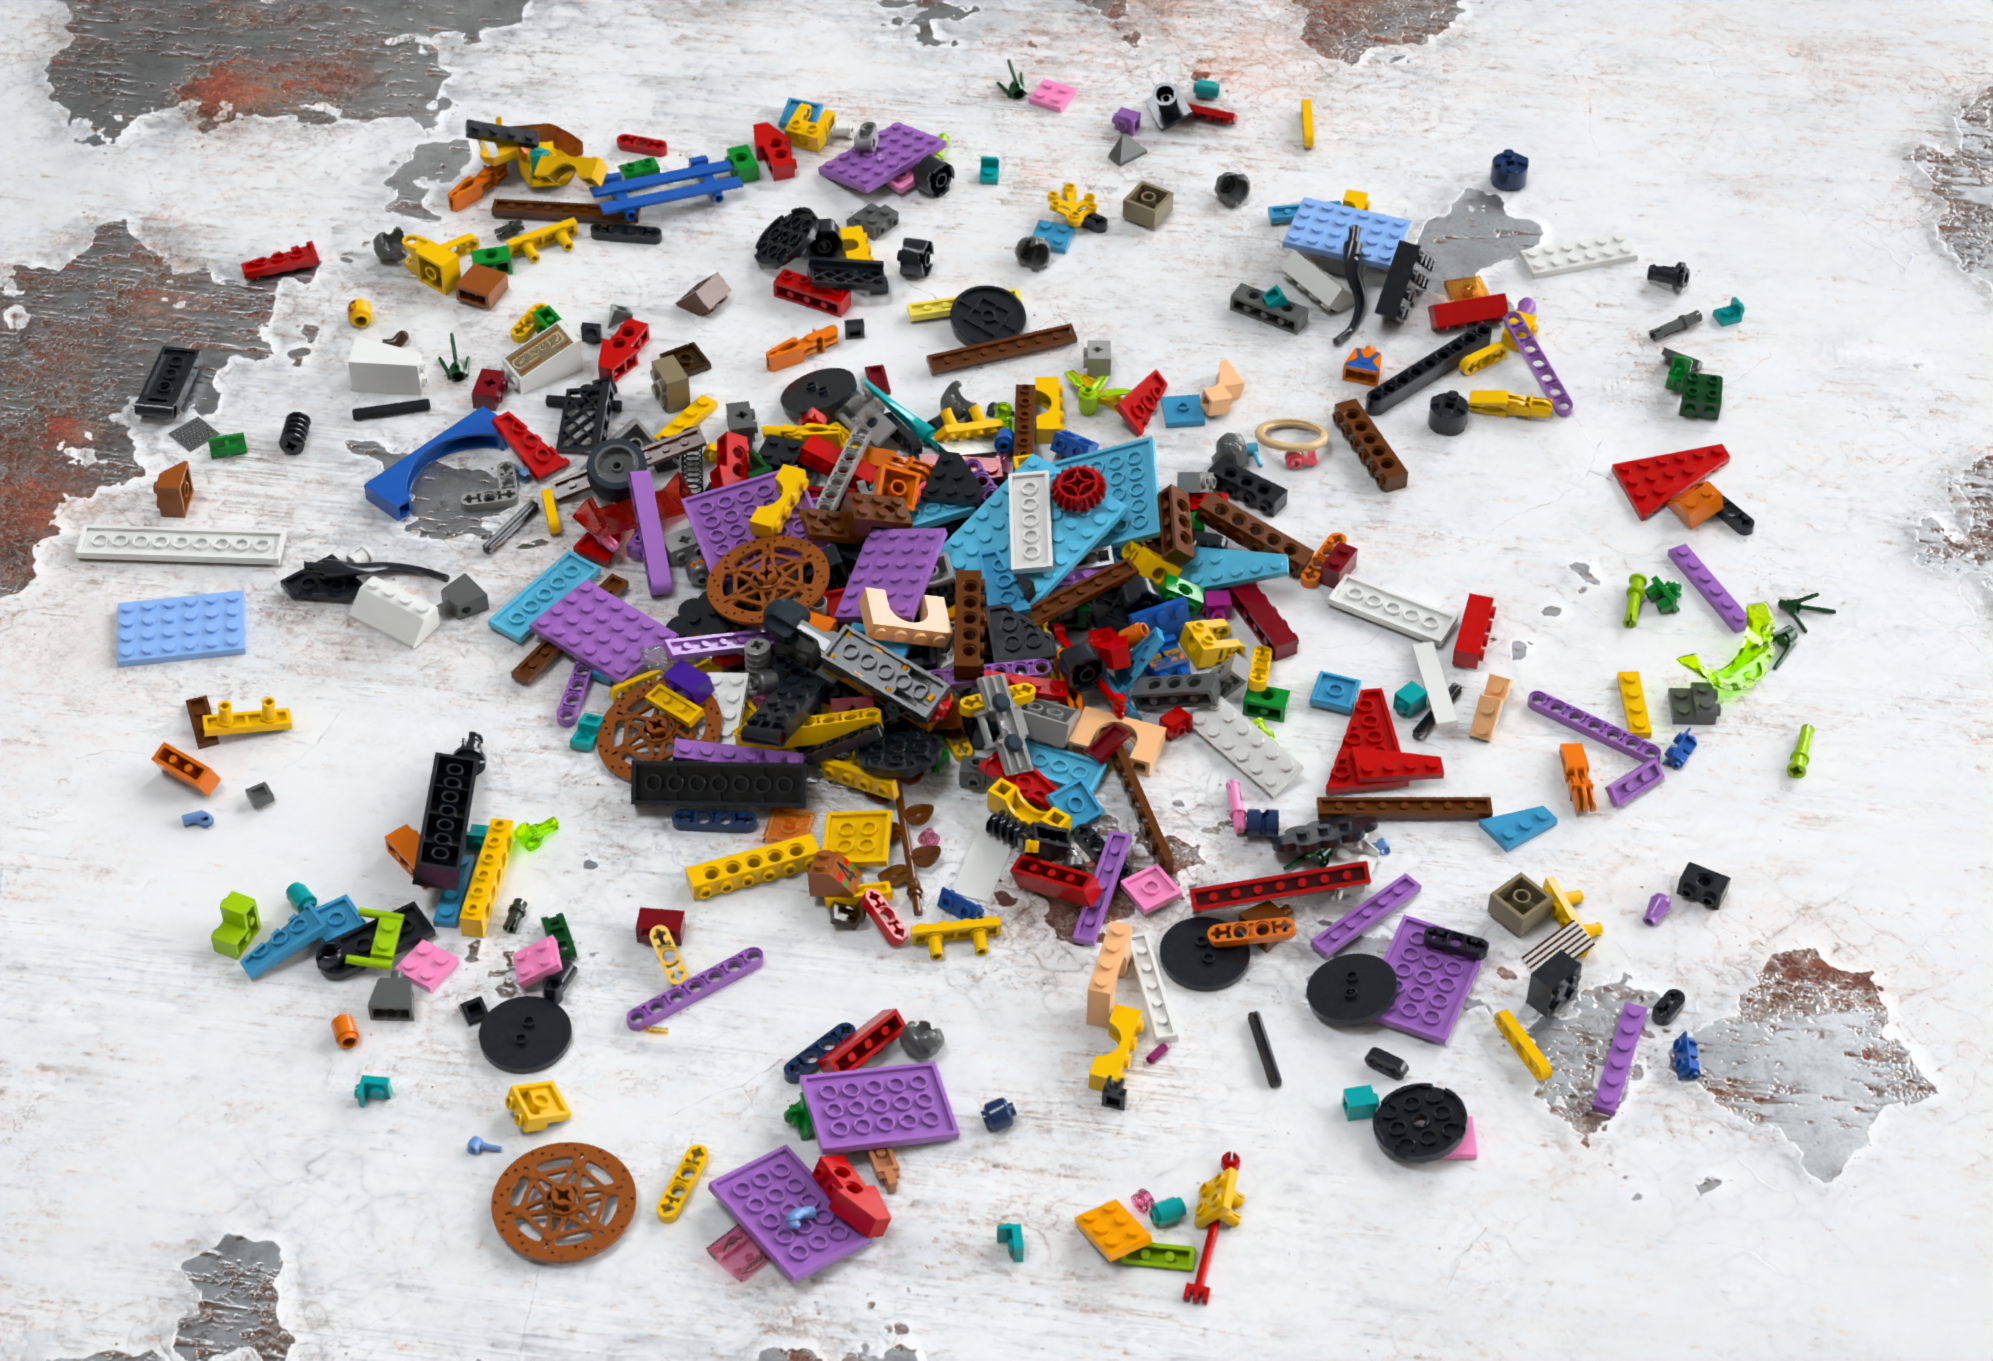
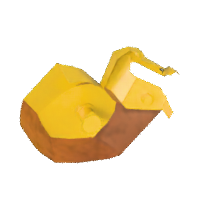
[478,116,583,187]

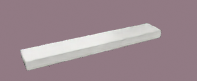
[1413,641,1458,730]
[1131,932,1179,1045]

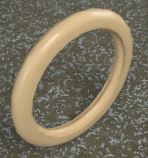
[1255,418,1329,452]

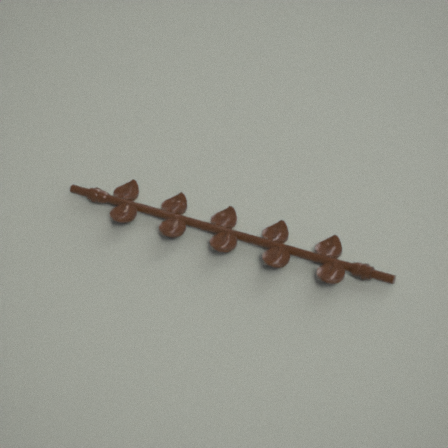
[864,702,941,917]

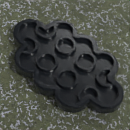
[666,583,761,638]
[1271,815,1378,853]

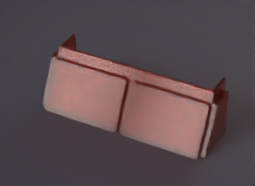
[572,471,693,538]

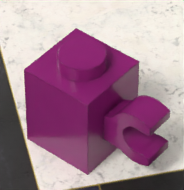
[1201,590,1232,620]

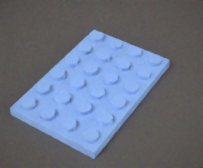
[1282,197,1411,271]
[117,590,246,667]

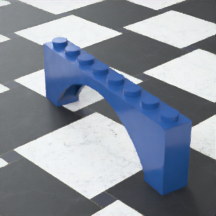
[364,406,509,521]

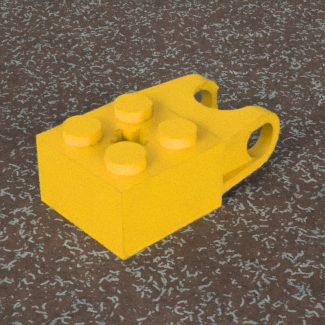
[402,234,461,296]

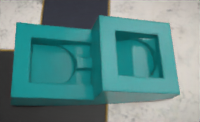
[570,713,604,752]

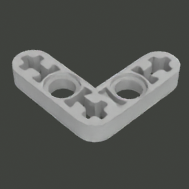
[460,461,519,512]

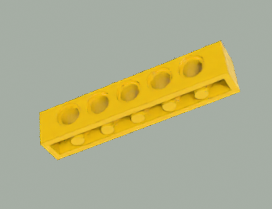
[459,818,515,938]
[685,833,820,901]

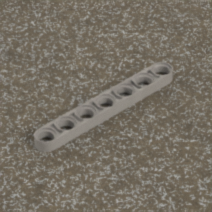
[815,425,871,511]

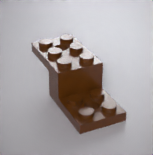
[799,492,913,545]

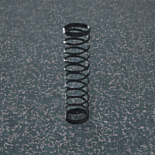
[681,427,704,497]

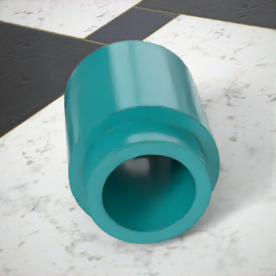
[1193,79,1220,99]
[286,882,317,913]
[1149,1197,1187,1227]

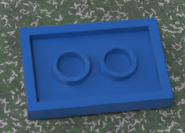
[1128,596,1191,649]

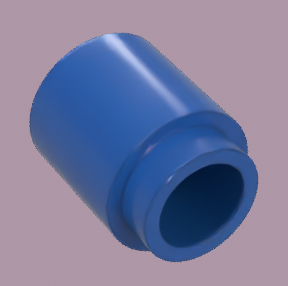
[994,428,1014,454]

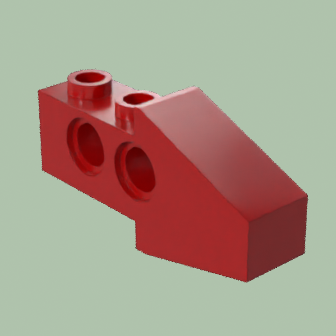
[753,122,797,181]
[598,318,650,383]
[710,431,749,490]
[1085,627,1131,670]
[812,1155,892,1238]

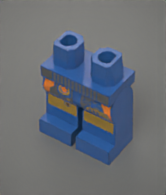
[1144,633,1191,677]

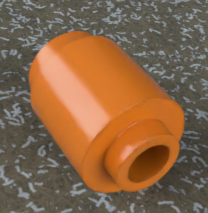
[1119,622,1150,649]
[331,1014,359,1049]

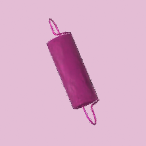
[1143,1041,1171,1066]

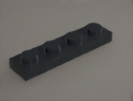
[465,119,539,149]

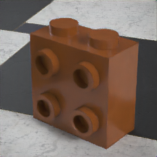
[455,263,509,310]

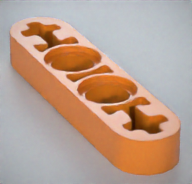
[1300,532,1347,589]
[1207,917,1296,947]

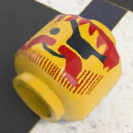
[347,299,373,327]

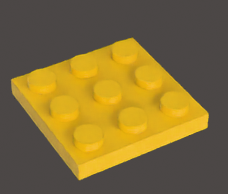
[822,810,893,868]

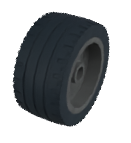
[587,438,647,503]

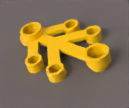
[1047,183,1097,227]

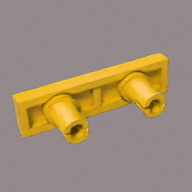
[506,217,577,263]
[933,405,1004,443]
[202,697,292,737]
[820,751,899,801]
[1542,876,1603,957]
[910,916,1001,960]

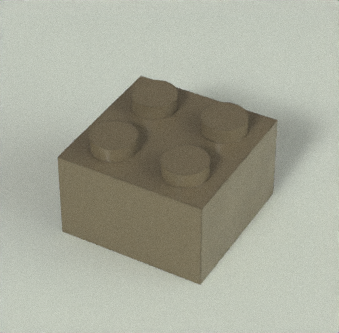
[1122,181,1174,229]
[650,355,690,414]
[1487,872,1554,937]

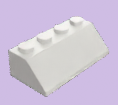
[1281,250,1355,312]
[349,576,440,649]

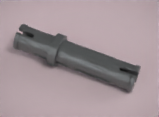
[1649,310,1702,342]

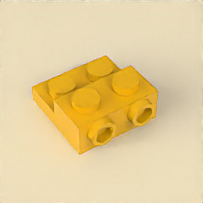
[505,1080,572,1133]

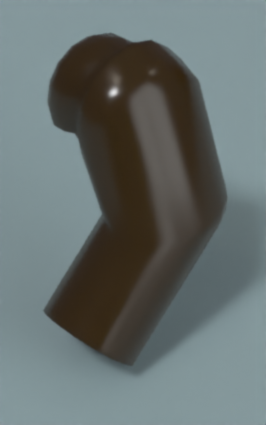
[382,330,409,348]

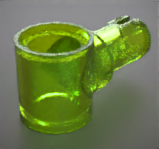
[994,402,1013,430]
[513,817,559,851]

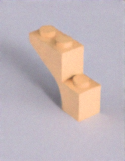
[1199,360,1244,416]
[1469,674,1513,741]

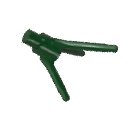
[1778,593,1836,633]

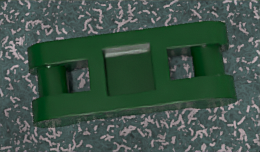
[540,912,577,961]

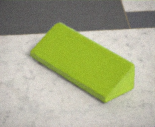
[1120,1242,1195,1271]

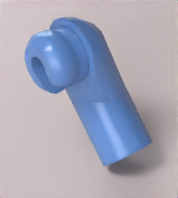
[181,810,214,827]
[785,1206,816,1230]

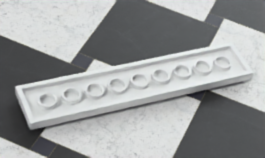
[75,524,287,565]

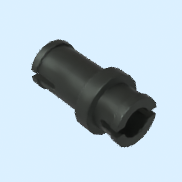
[494,219,525,240]
[503,898,528,933]

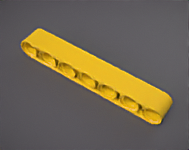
[734,708,884,750]

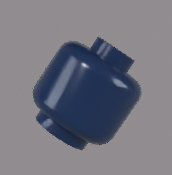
[981,1097,1017,1132]

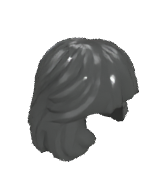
[1214,172,1250,207]
[373,226,408,261]
[1014,236,1051,271]
[940,380,977,420]
[1211,433,1249,467]
[899,1020,945,1059]

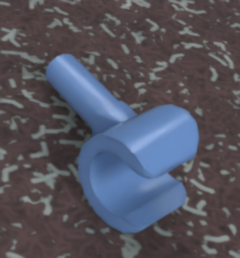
[513,463,531,483]
[1371,838,1391,855]
[467,1136,502,1155]

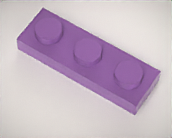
[1605,758,1665,807]

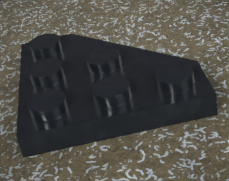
[921,451,985,507]
[280,554,363,602]
[985,603,1057,663]

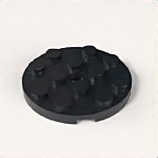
[754,207,819,270]
[855,725,942,779]
[1373,1083,1468,1163]

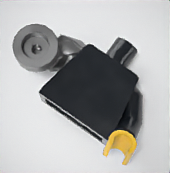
[1017,822,1086,872]

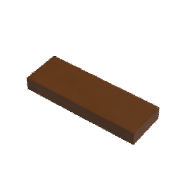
[185,695,220,749]

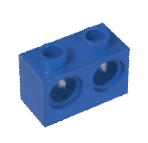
[1050,430,1099,458]

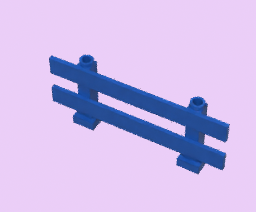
[589,155,743,221]

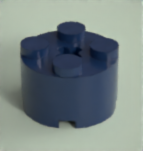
[1490,149,1529,192]

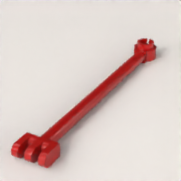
[1048,622,1126,719]
[1183,1151,1240,1305]

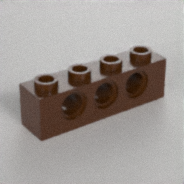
[1157,484,1195,568]

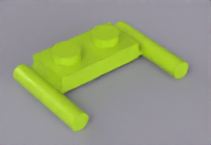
[345,907,405,971]

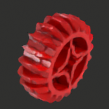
[1051,464,1107,514]

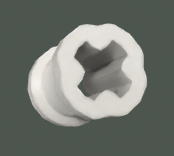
[833,121,854,139]
[346,545,374,563]

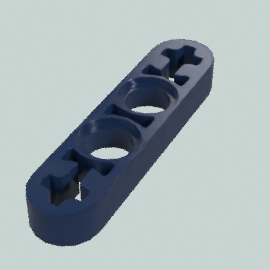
[672,809,757,834]
[783,1022,856,1084]

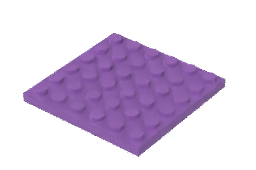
[681,465,831,585]

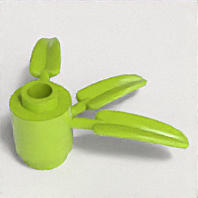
[1064,371,1131,416]

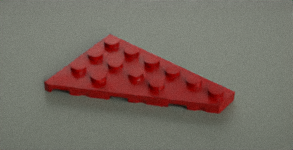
[1611,444,1730,521]
[1325,688,1410,795]

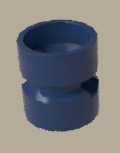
[1246,809,1279,838]

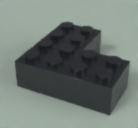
[1374,240,1437,324]

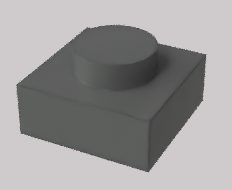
[245,782,275,809]

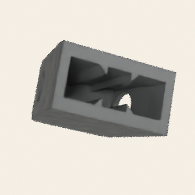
[436,573,489,620]
[368,970,415,1021]

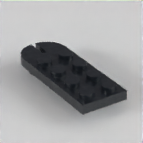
[316,901,436,980]

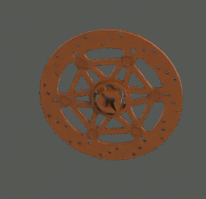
[706,536,830,626]
[597,679,722,782]
[491,1142,637,1263]

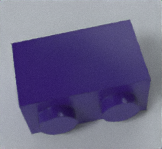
[663,659,715,706]

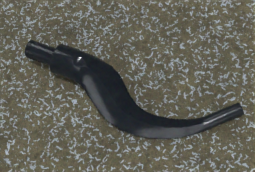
[1333,225,1367,345]
[303,559,450,583]

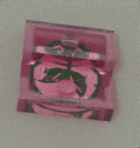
[706,1224,770,1282]

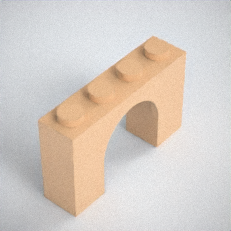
[859,587,953,648]
[1068,706,1166,777]
[1086,921,1132,1029]

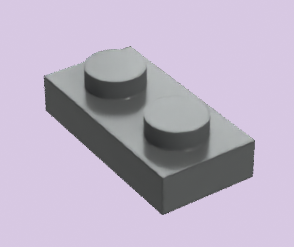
[1661,347,1703,371]

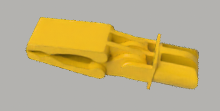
[1468,390,1553,420]
[761,422,844,449]

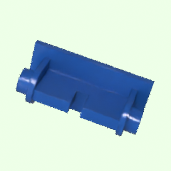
[1662,727,1697,769]
[937,887,984,920]
[1673,1031,1701,1081]

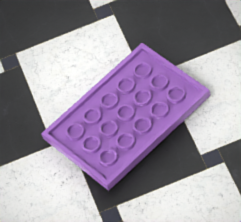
[818,122,947,194]
[834,528,947,623]
[529,579,679,684]
[1372,914,1490,1045]
[799,1061,960,1155]
[708,1144,872,1284]

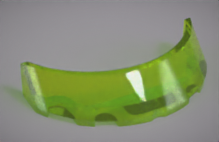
[1676,601,1776,691]

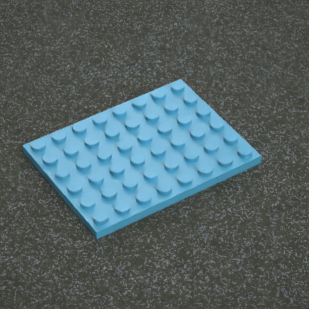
[940,453,1128,605]

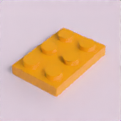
[1074,1199,1152,1262]

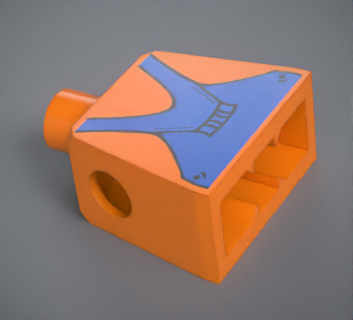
[1342,345,1382,387]

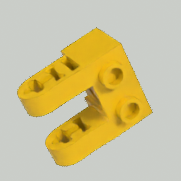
[784,103,836,153]
[1122,541,1182,587]
[1179,619,1245,669]

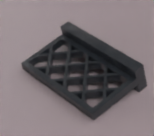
[807,256,887,292]
[556,381,615,453]

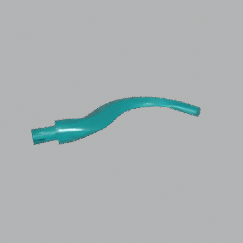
[860,377,945,453]

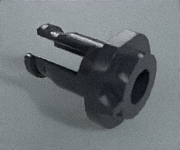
[1647,262,1690,292]
[452,731,486,776]

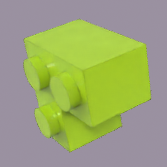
[211,891,261,960]

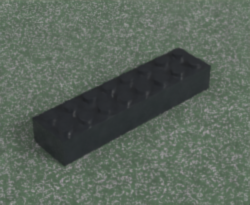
[412,752,479,891]
[631,760,808,807]

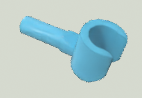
[1247,443,1263,467]

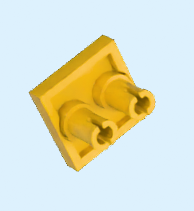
[1194,1167,1245,1229]

